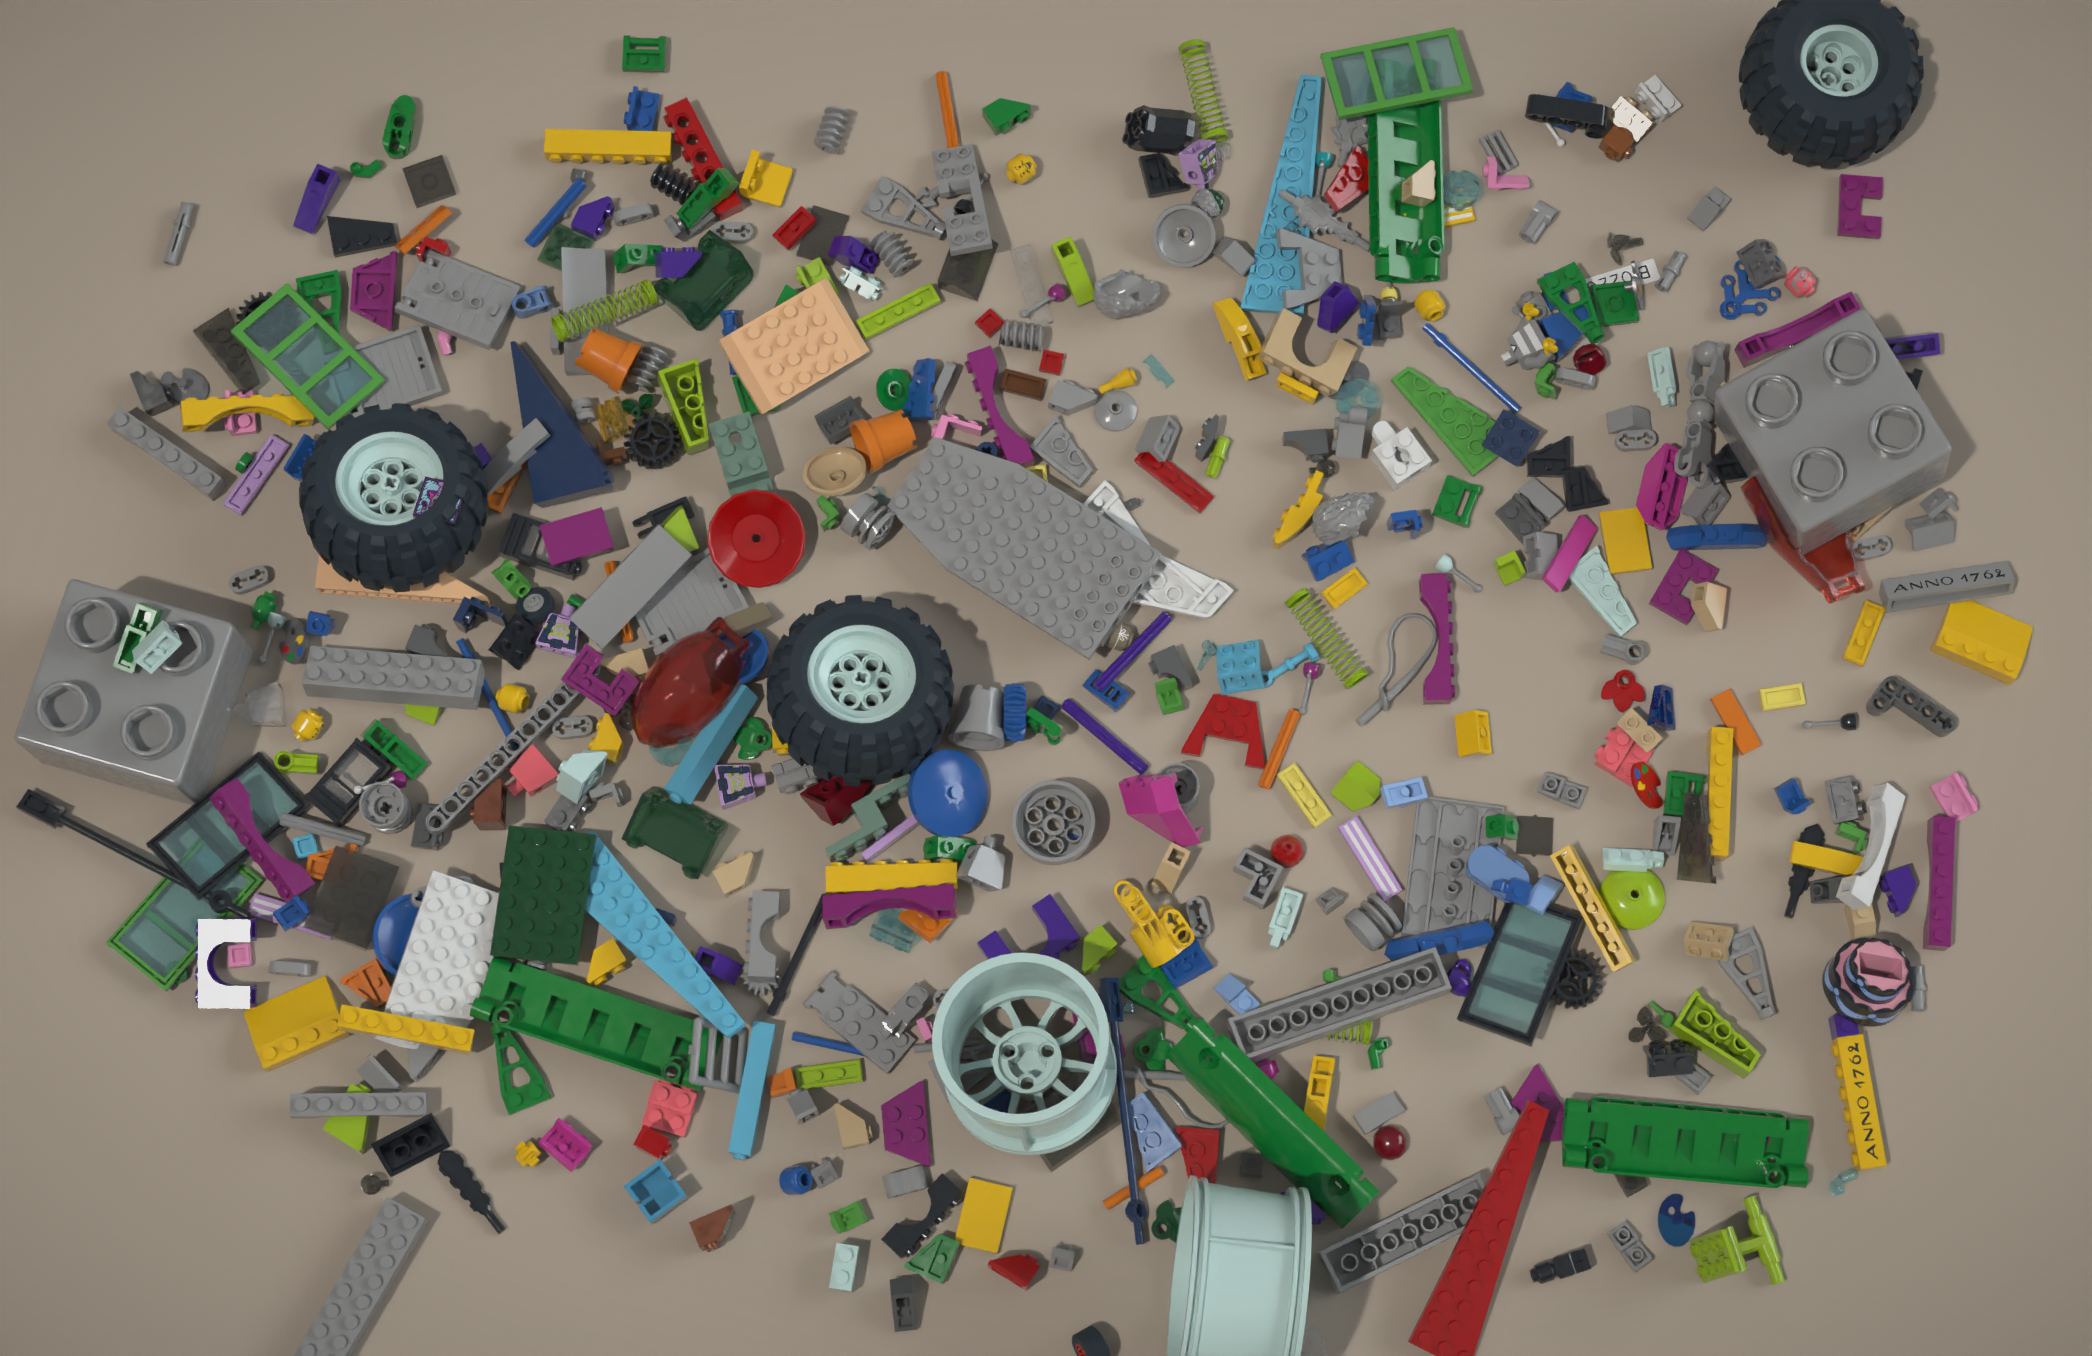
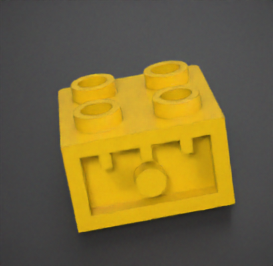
[739,149,793,207]

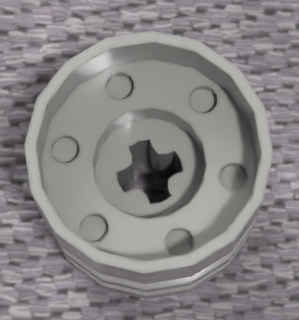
[840,493,896,550]
[1158,763,1200,815]
[359,781,413,834]
[1343,893,1402,952]

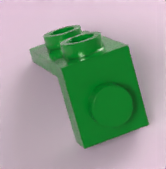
[613,244,662,273]
[923,835,976,861]

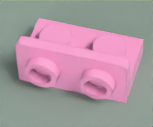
[222,390,258,436]
[1929,772,1978,823]

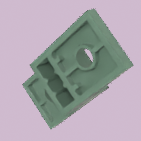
[708,412,774,497]
[825,773,910,863]

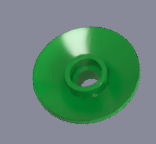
[876,369,911,411]

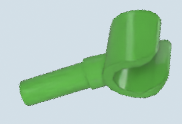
[1323,969,1343,983]
[1649,1001,1674,1029]

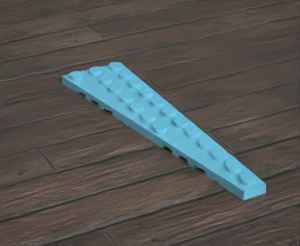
[1240,75,1321,316]
[586,830,746,1039]

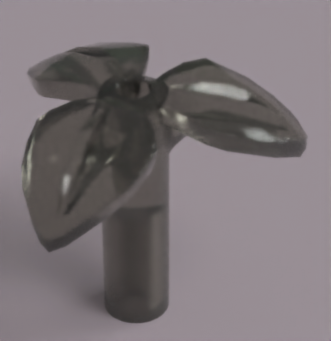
[1607,232,1643,266]
[603,694,639,731]
[1628,1006,1667,1043]

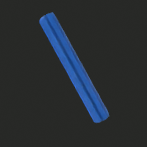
[525,178,586,247]

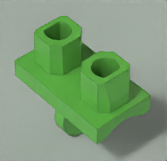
[491,558,532,599]

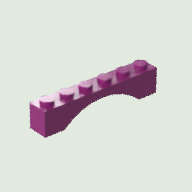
[1734,291,1861,368]
[965,345,1034,468]
[1419,574,1455,705]
[210,778,315,903]
[1923,816,1955,951]
[823,883,957,929]

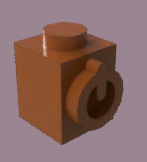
[1598,125,1634,162]

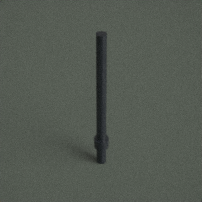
[766,894,825,1016]

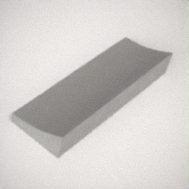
[561,247,608,376]
[569,524,692,649]

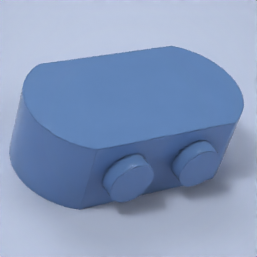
[1466,845,1529,903]

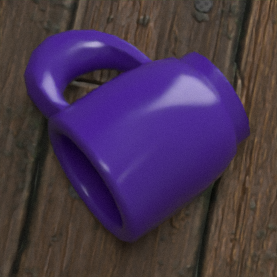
[1446,959,1472,997]

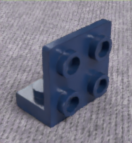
[1482,409,1540,467]
[453,597,508,633]

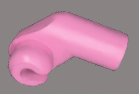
[437,331,453,355]

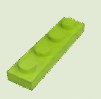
[856,282,941,340]

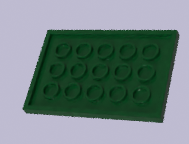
[490,825,597,966]

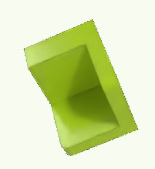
[1493,550,1526,586]

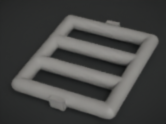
[688,1017,747,1093]

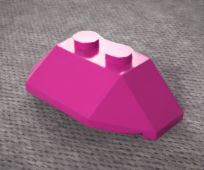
[1636,443,1687,531]

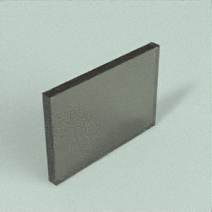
[796,205,849,266]

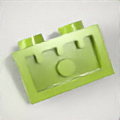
[795,257,840,296]

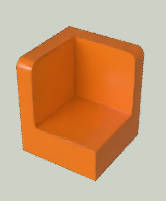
[767,1068,797,1099]

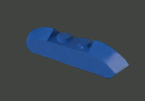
[1666,524,1771,551]
[1384,921,1495,962]

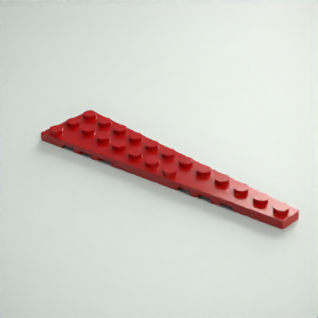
[1408,1100,1549,1356]

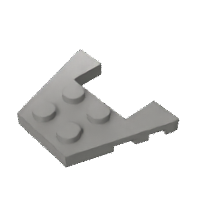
[1276,228,1342,310]

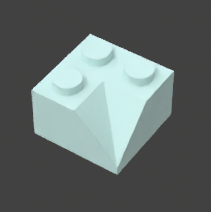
[556,750,608,804]

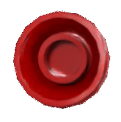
[1270,835,1304,868]

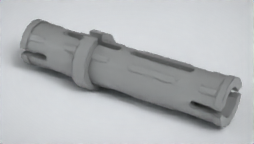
[163,202,194,266]

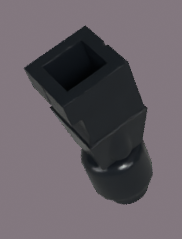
[1529,1248,1592,1284]

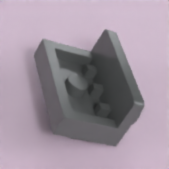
[814,396,866,445]

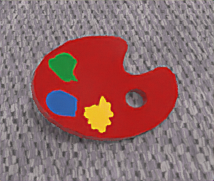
[1631,762,1663,809]

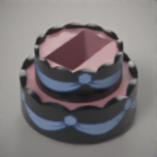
[1822,938,1913,1027]

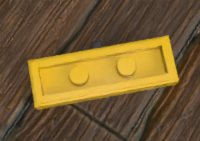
[1842,600,1885,667]

